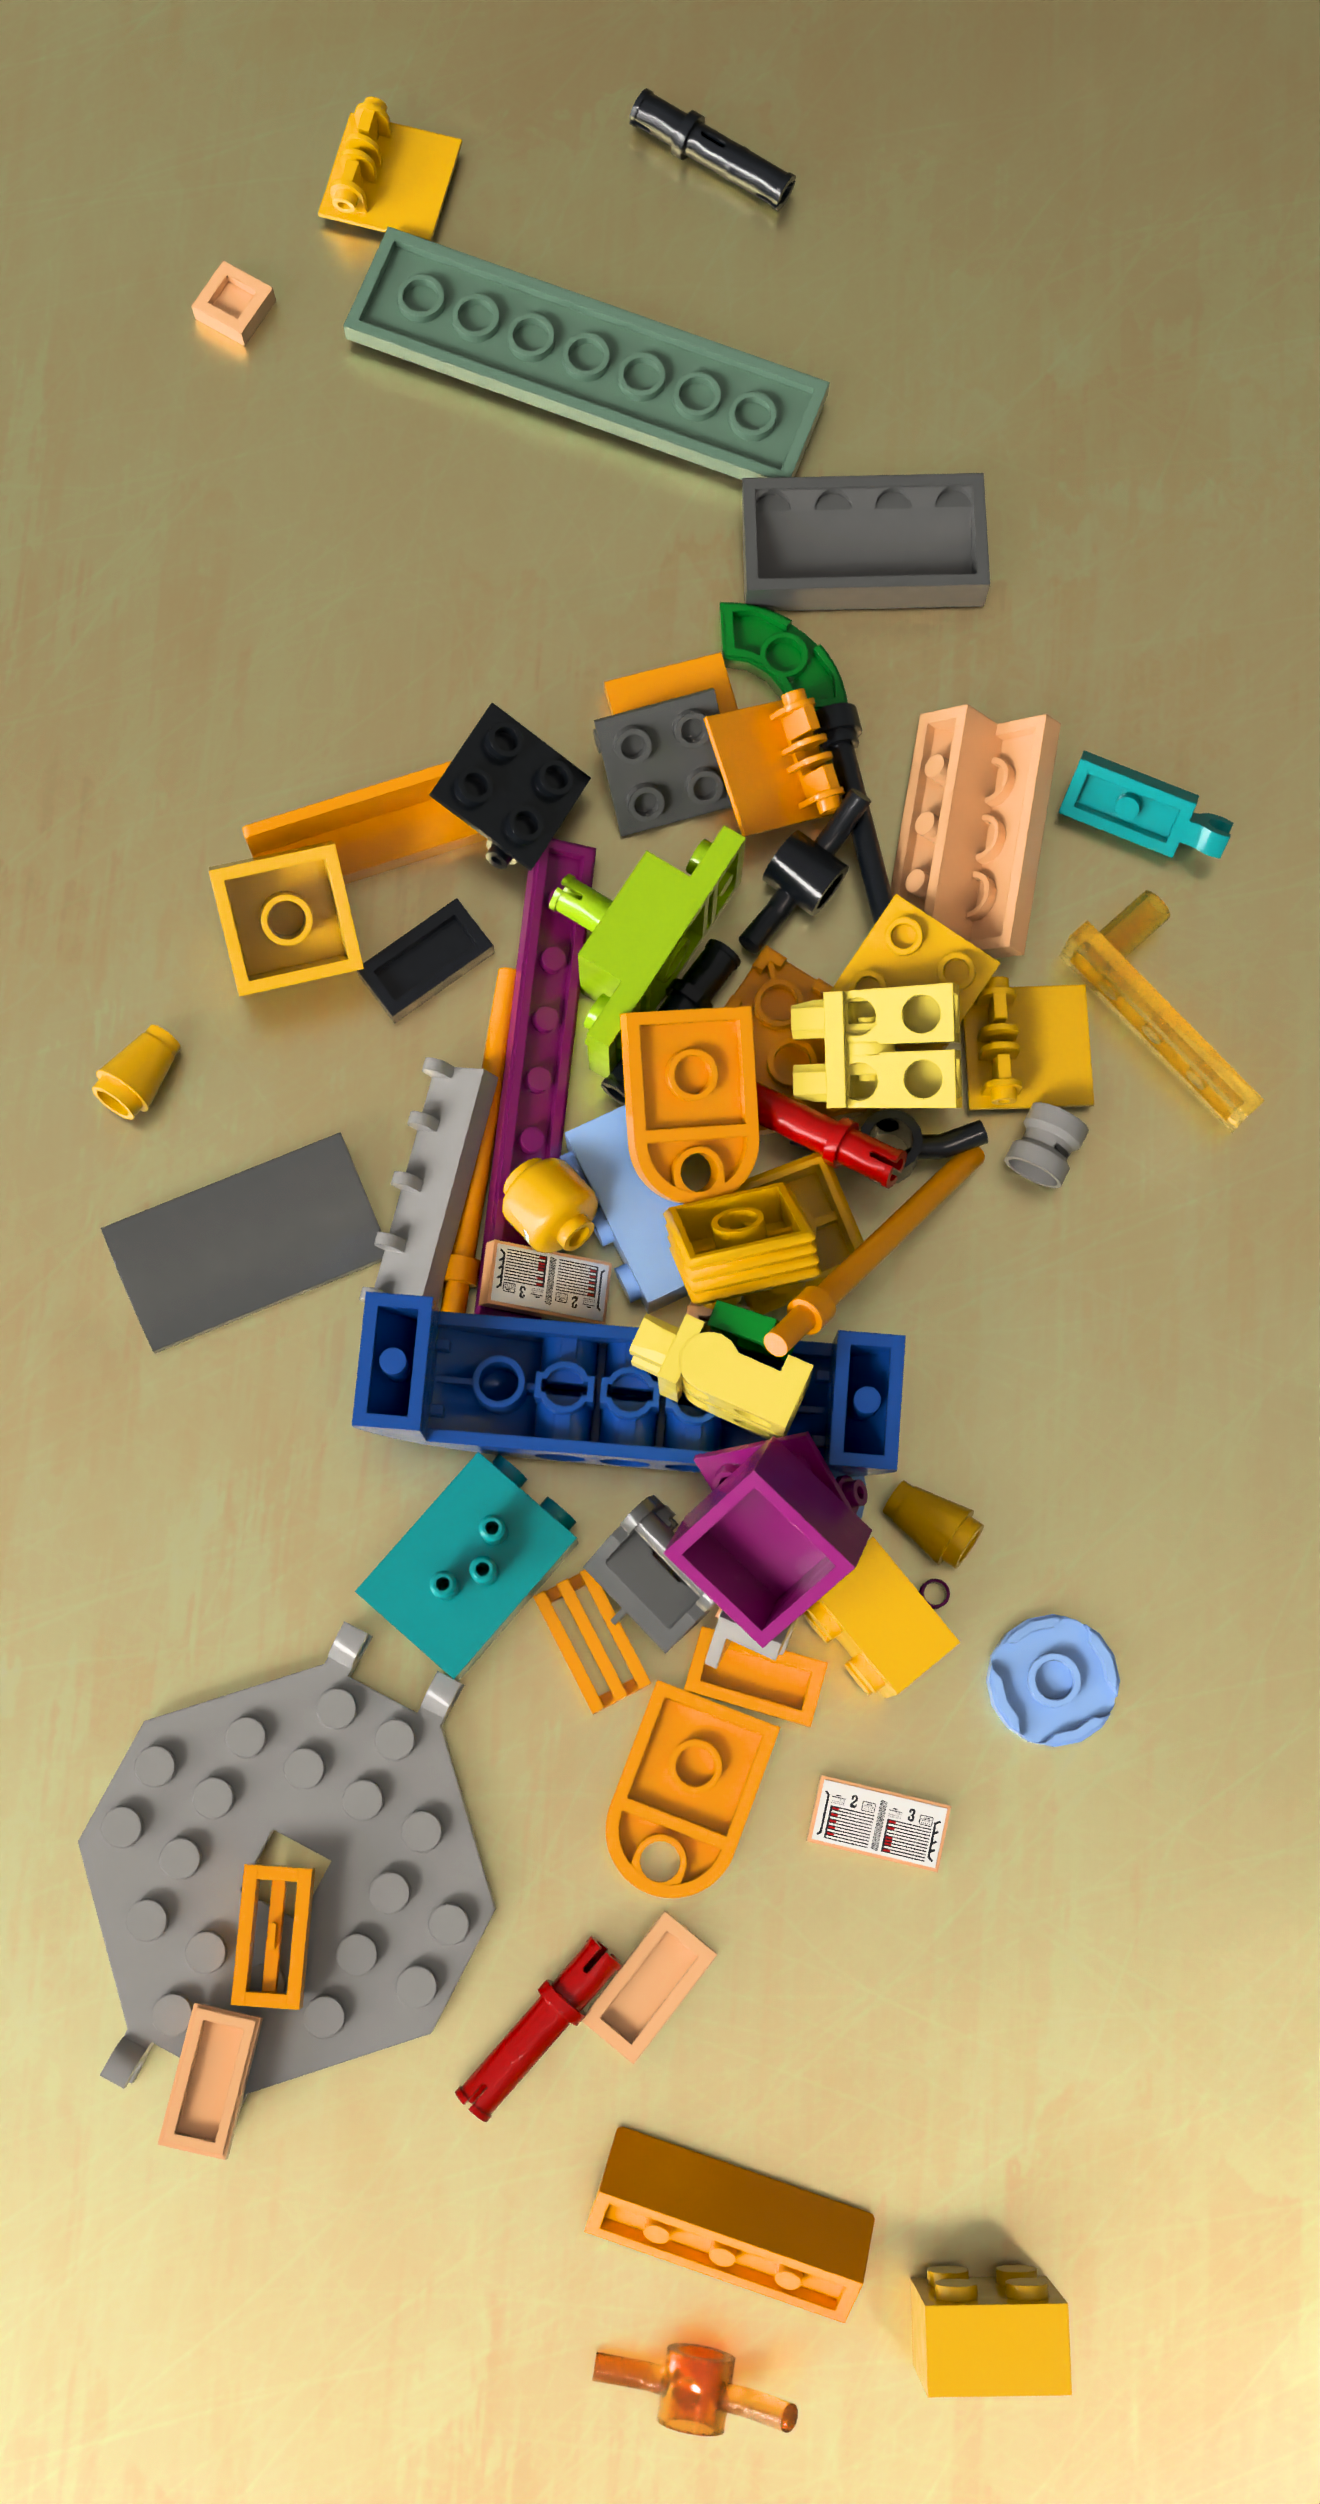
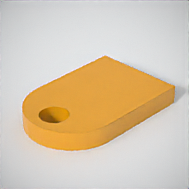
[620,1006,759,1204]
[606,1680,781,1898]

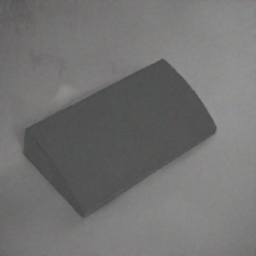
[742,473,990,611]
[101,1132,384,1354]

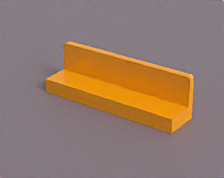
[242,761,488,885]
[584,2127,875,2323]

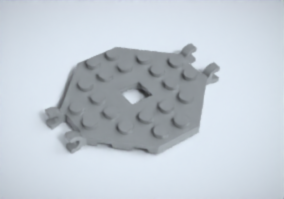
[78,1621,496,2110]

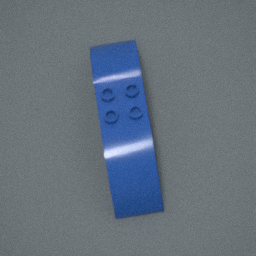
[352,1291,906,1477]

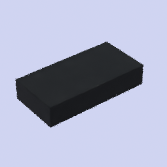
[357,898,495,1024]

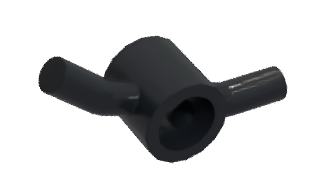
[739,788,872,954]
[790,1108,988,1184]

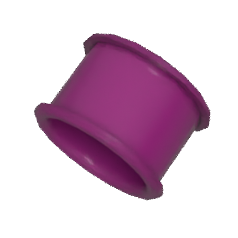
[919,1579,950,1609]

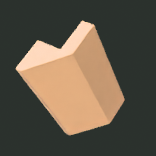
[891,704,1061,959]

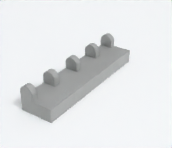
[359,1057,498,1305]

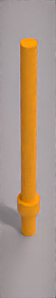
[440,967,516,1313]
[764,1146,985,1357]

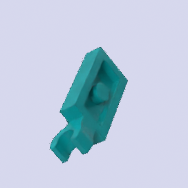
[1058,750,1233,858]

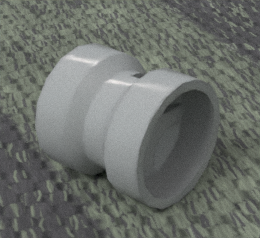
[1004,1102,1089,1188]

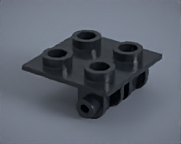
[429,702,591,871]

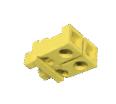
[791,982,962,1108]
[629,1313,814,1440]

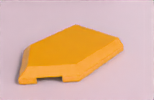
[724,945,867,1136]

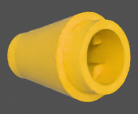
[92,1024,181,1120]
[883,1480,984,1569]

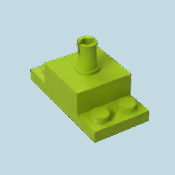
[549,825,746,1078]

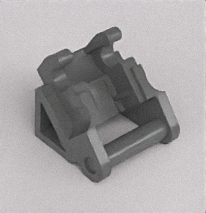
[583,1495,716,1654]

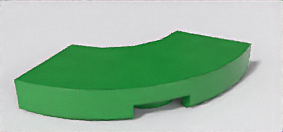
[719,602,848,711]

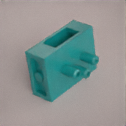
[355,1452,579,1682]

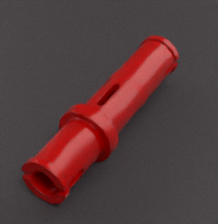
[756,1081,907,1189]
[455,1936,623,2122]

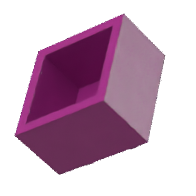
[663,1435,872,1648]

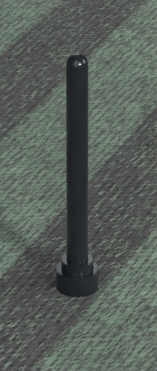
[813,703,893,925]

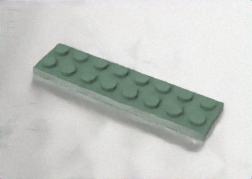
[343,226,830,480]

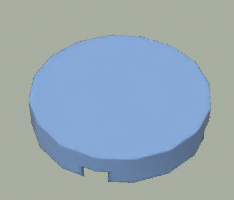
[986,1614,1120,1747]

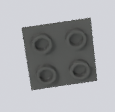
[593,688,732,837]

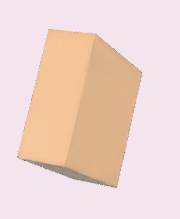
[192,260,276,346]

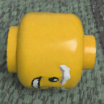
[502,1158,598,1253]

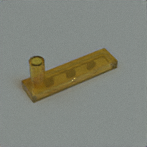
[1059,890,1265,1133]

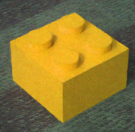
[209,841,364,997]
[803,1536,960,1698]
[910,2265,1072,2398]

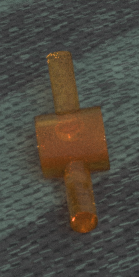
[592,2343,798,2436]

